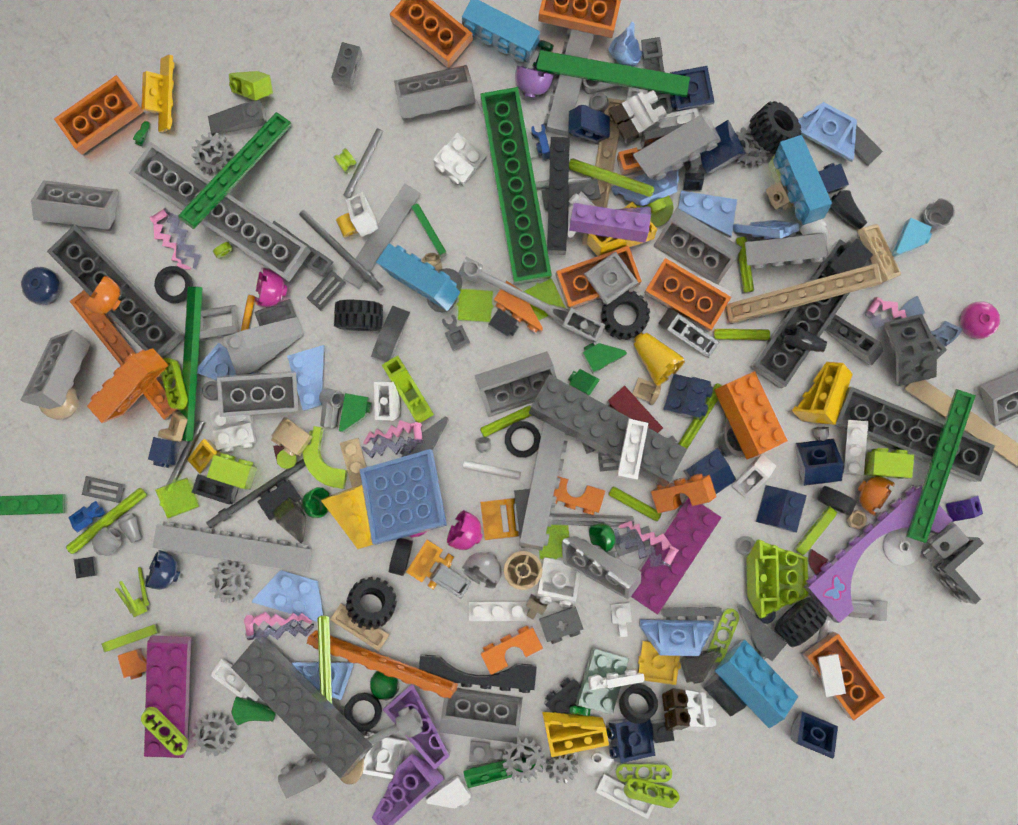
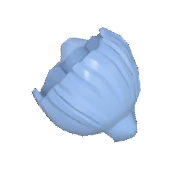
[609,22,642,67]

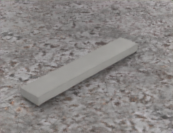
[343,183,421,289]

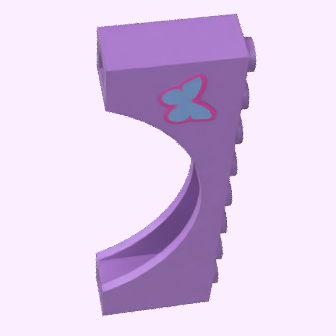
[804,485,952,623]

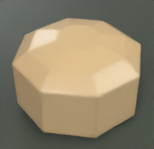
[847,510,867,529]

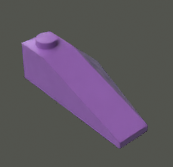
[372,754,445,825]

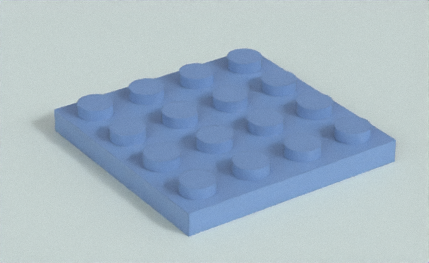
[359,449,447,545]

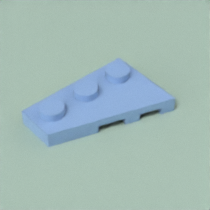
[678,191,737,238]
[197,343,256,381]
[287,345,325,411]
[292,662,354,700]

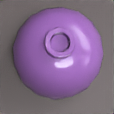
[515,66,554,98]

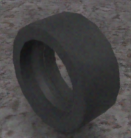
[154,266,193,303]
[505,421,541,458]
[817,486,857,516]
[388,538,413,576]
[619,684,658,724]
[344,692,382,732]

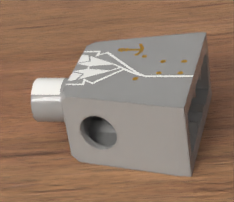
[923,522,969,562]

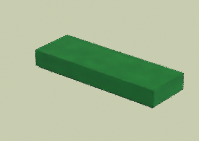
[411,203,447,258]

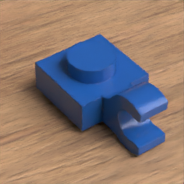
[531,124,550,160]
[68,501,105,533]

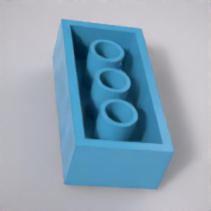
[462,0,540,63]
[773,135,832,225]
[376,243,460,311]
[715,639,799,728]

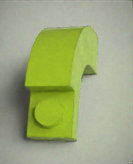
[382,355,434,423]
[303,426,348,489]

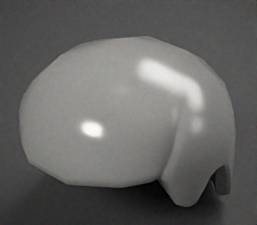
[923,198,955,229]

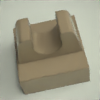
[526,594,548,619]

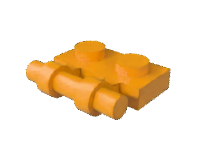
[406,540,454,590]

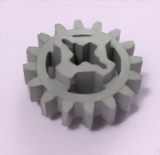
[736,126,770,167]
[191,132,234,175]
[207,561,251,603]
[192,713,235,756]
[502,738,545,783]

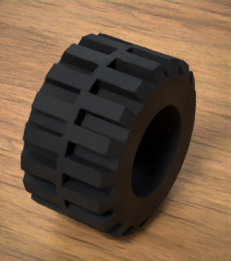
[749,101,802,154]
[601,290,650,340]
[334,299,383,331]
[346,577,397,630]
[775,597,828,648]

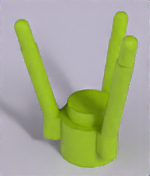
[115,567,150,618]

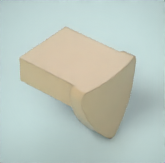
[632,377,661,405]
[158,411,188,442]

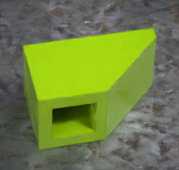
[228,71,273,101]

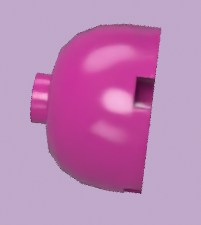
[255,268,287,307]
[960,301,1000,339]
[447,510,483,550]

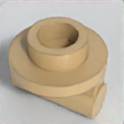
[422,253,442,270]

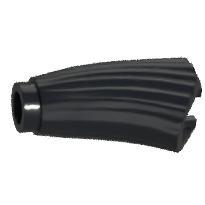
[830,190,867,229]
[782,324,827,352]

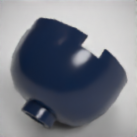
[21,267,62,305]
[144,550,180,590]

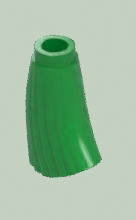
[231,696,276,726]

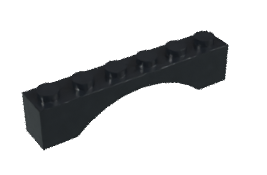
[547,137,570,255]
[419,654,537,693]

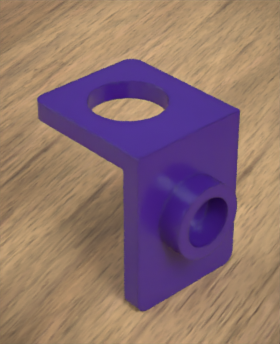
[946,496,983,522]

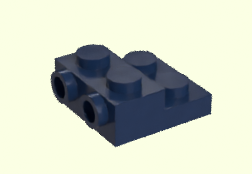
[670,66,715,112]
[663,374,714,421]
[606,719,656,763]

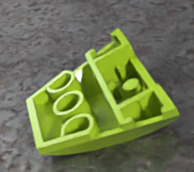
[746,539,809,618]

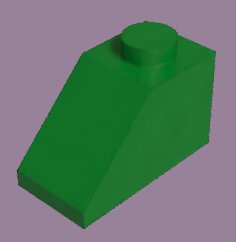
[582,343,627,374]
[568,369,600,396]
[339,393,372,433]

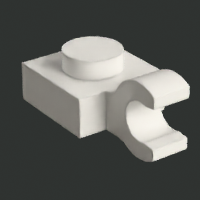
[610,603,632,637]

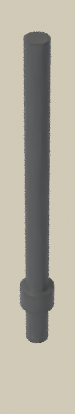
[299,210,384,292]
[206,459,306,528]

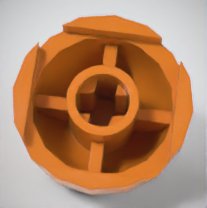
[83,275,121,315]
[858,476,895,516]

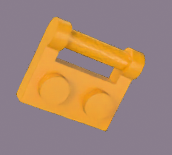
[480,498,519,540]

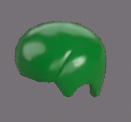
[302,487,330,518]
[589,523,616,552]
[370,671,399,701]

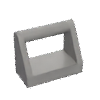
[199,305,240,341]

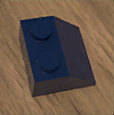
[700,120,746,173]
[796,438,844,486]
[683,448,736,494]
[755,485,807,533]
[790,711,838,759]

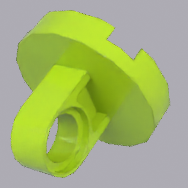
[636,196,674,227]

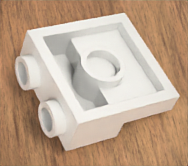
[433,132,487,186]
[210,411,257,453]
[536,557,581,608]
[363,731,407,779]

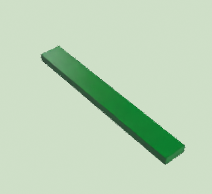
[537,50,690,97]
[178,112,291,230]
[180,287,203,441]
[906,389,976,543]

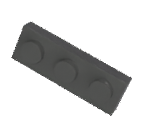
[541,179,601,210]
[661,607,722,620]

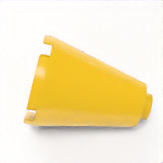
[634,333,685,385]

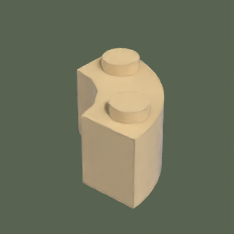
[271,416,313,456]

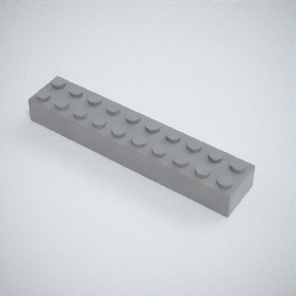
[129,142,311,282]

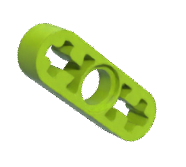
[161,358,188,410]
[795,506,837,556]
[707,608,739,662]
[101,624,158,653]
[141,707,188,755]
[615,762,672,782]
[623,778,680,808]

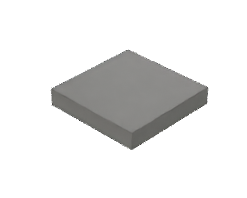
[584,251,638,306]

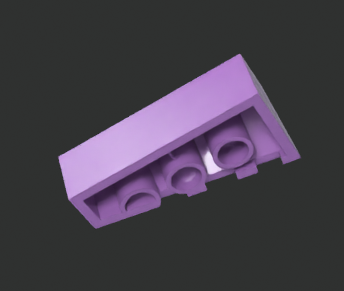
[569,203,651,243]
[383,684,450,770]

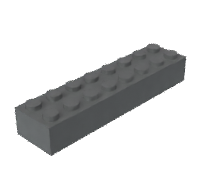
[47,225,185,359]
[750,239,871,389]
[529,374,687,487]
[836,387,995,482]
[231,637,373,778]

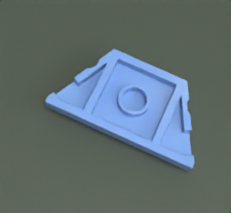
[798,102,857,162]
[611,169,679,206]
[733,220,799,239]
[252,570,323,622]
[639,619,714,656]

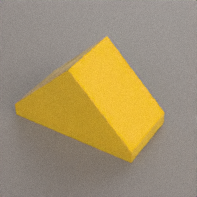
[187,439,221,474]

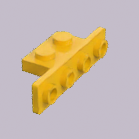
[141,55,174,132]

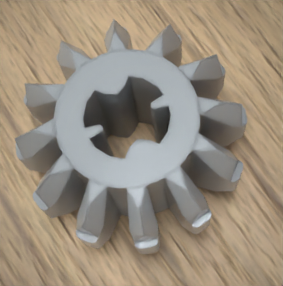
[546,754,578,783]

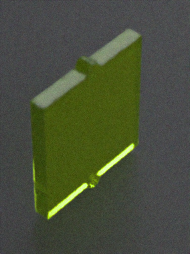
[523,278,566,321]
[457,289,494,322]
[155,477,199,519]
[539,525,569,560]

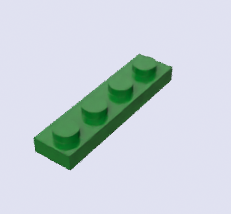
[0,494,65,515]
[463,757,543,788]

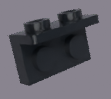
[544,677,581,714]

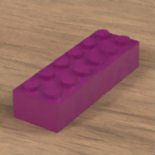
[631,496,722,615]
[144,635,191,758]

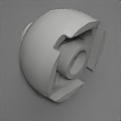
[462,552,501,589]

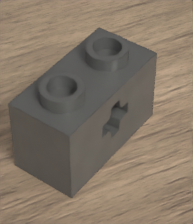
[331,42,362,89]
[539,606,584,644]

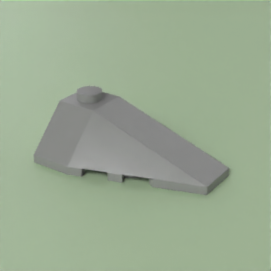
[223,317,304,375]

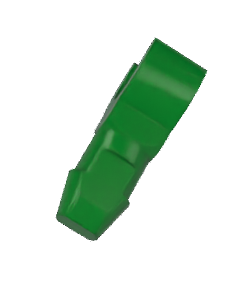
[133,121,150,146]
[569,706,591,716]

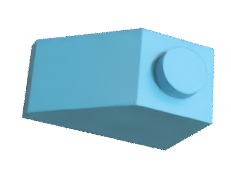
[892,218,932,257]

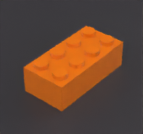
[389,0,473,68]
[538,0,621,38]
[54,75,144,155]
[555,246,642,309]
[644,258,731,332]
[87,348,168,423]
[714,371,788,460]
[802,631,885,721]

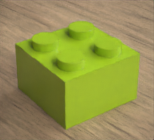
[864,448,914,479]
[207,453,257,490]

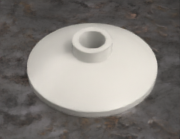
[883,528,922,566]
[578,741,616,777]

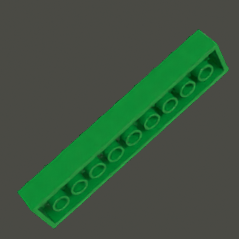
[480,87,552,285]

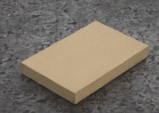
[857,224,901,283]

